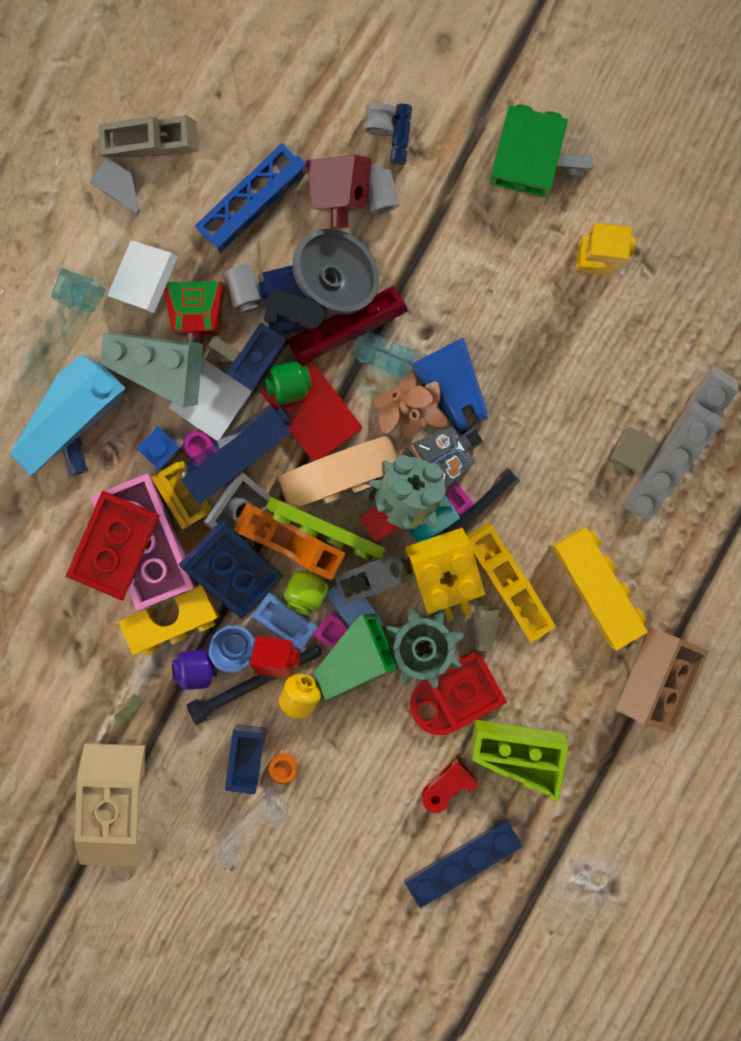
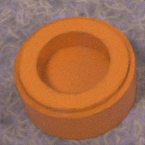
[268,752,298,784]

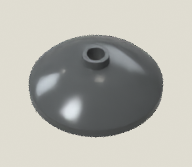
[292,229,379,314]

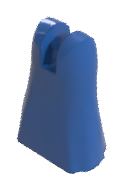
[411,338,488,433]

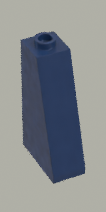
[180,402,292,504]

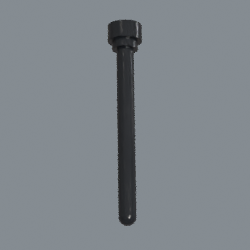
[186,646,322,726]

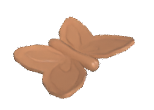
[373,372,433,434]
[400,381,448,439]

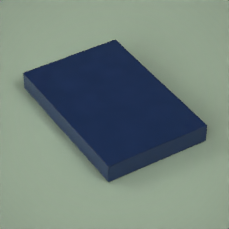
[178,520,284,619]

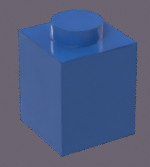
[136,426,184,470]

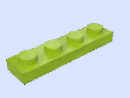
[266,497,385,560]

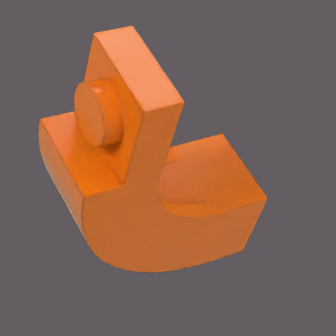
[233,503,345,580]

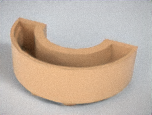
[277,436,397,512]

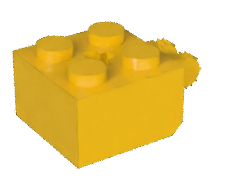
[405,528,485,622]

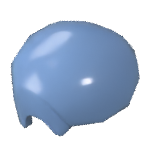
[208,625,255,673]

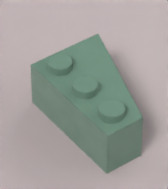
[101,332,203,408]

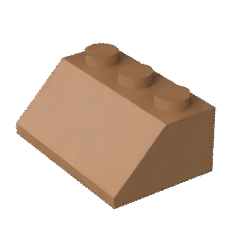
[616,627,709,733]

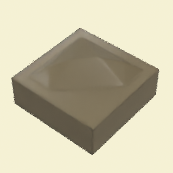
[208,337,240,364]

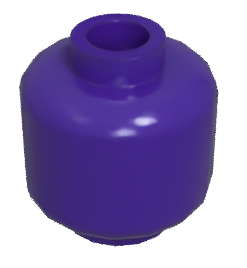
[172,649,217,691]

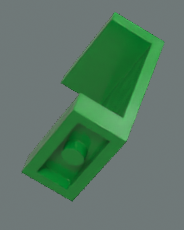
[489,104,568,199]

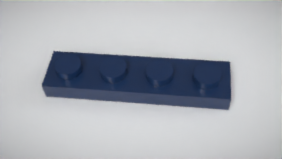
[404,818,523,909]

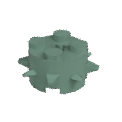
[369,455,451,529]
[385,607,464,688]

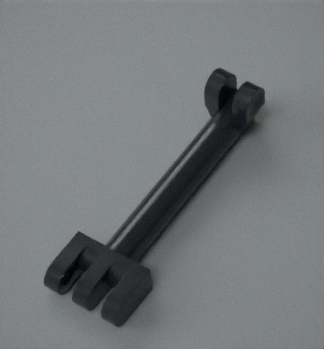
[434,467,520,537]

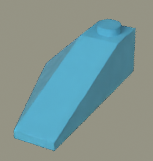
[10,355,125,477]

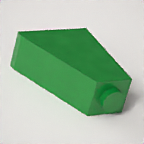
[314,613,399,700]

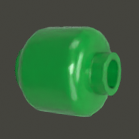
[265,361,312,405]

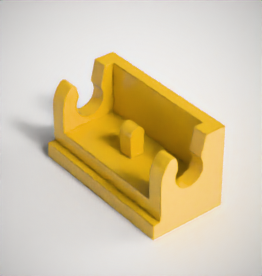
[151,461,212,530]

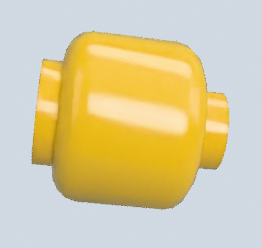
[278,674,322,719]

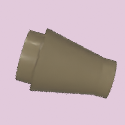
[472,605,502,652]

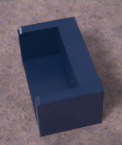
[227,323,288,393]
[225,724,266,794]

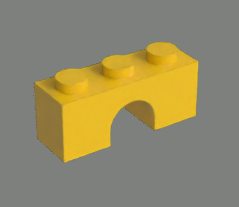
[575,223,636,276]
[118,585,220,657]

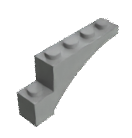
[623,365,738,522]

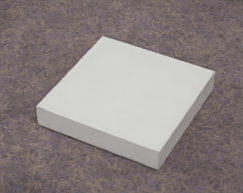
[107,240,178,313]
[168,358,253,441]

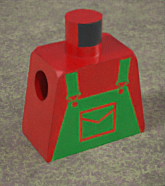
[164,281,225,352]

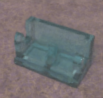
[51,268,106,312]

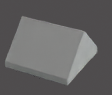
[203,472,271,543]

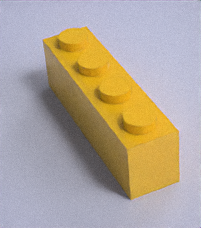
[551,527,648,651]

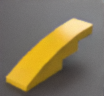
[467,522,556,643]

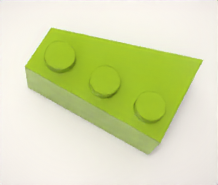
[470,720,569,802]

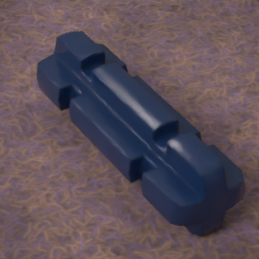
[390,103,412,165]

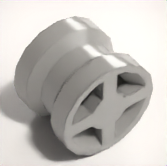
[363,103,396,136]

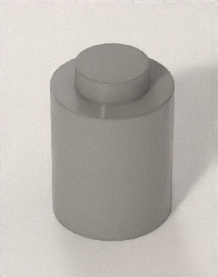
[367,165,400,215]
[222,264,263,313]

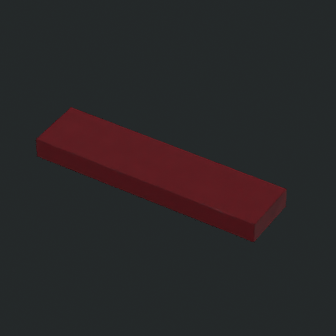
[287,285,408,366]

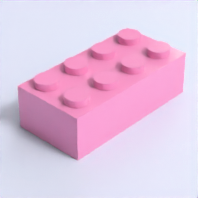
[90,473,198,611]

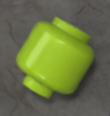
[284,569,328,615]

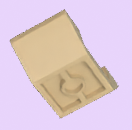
[74,743,146,867]

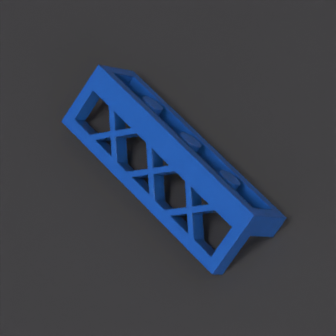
[195,143,307,254]

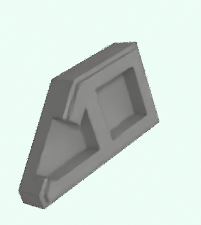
[89,156,140,215]

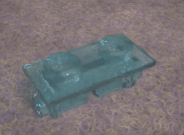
[351,331,416,378]

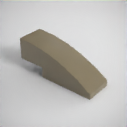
[98,115,198,157]

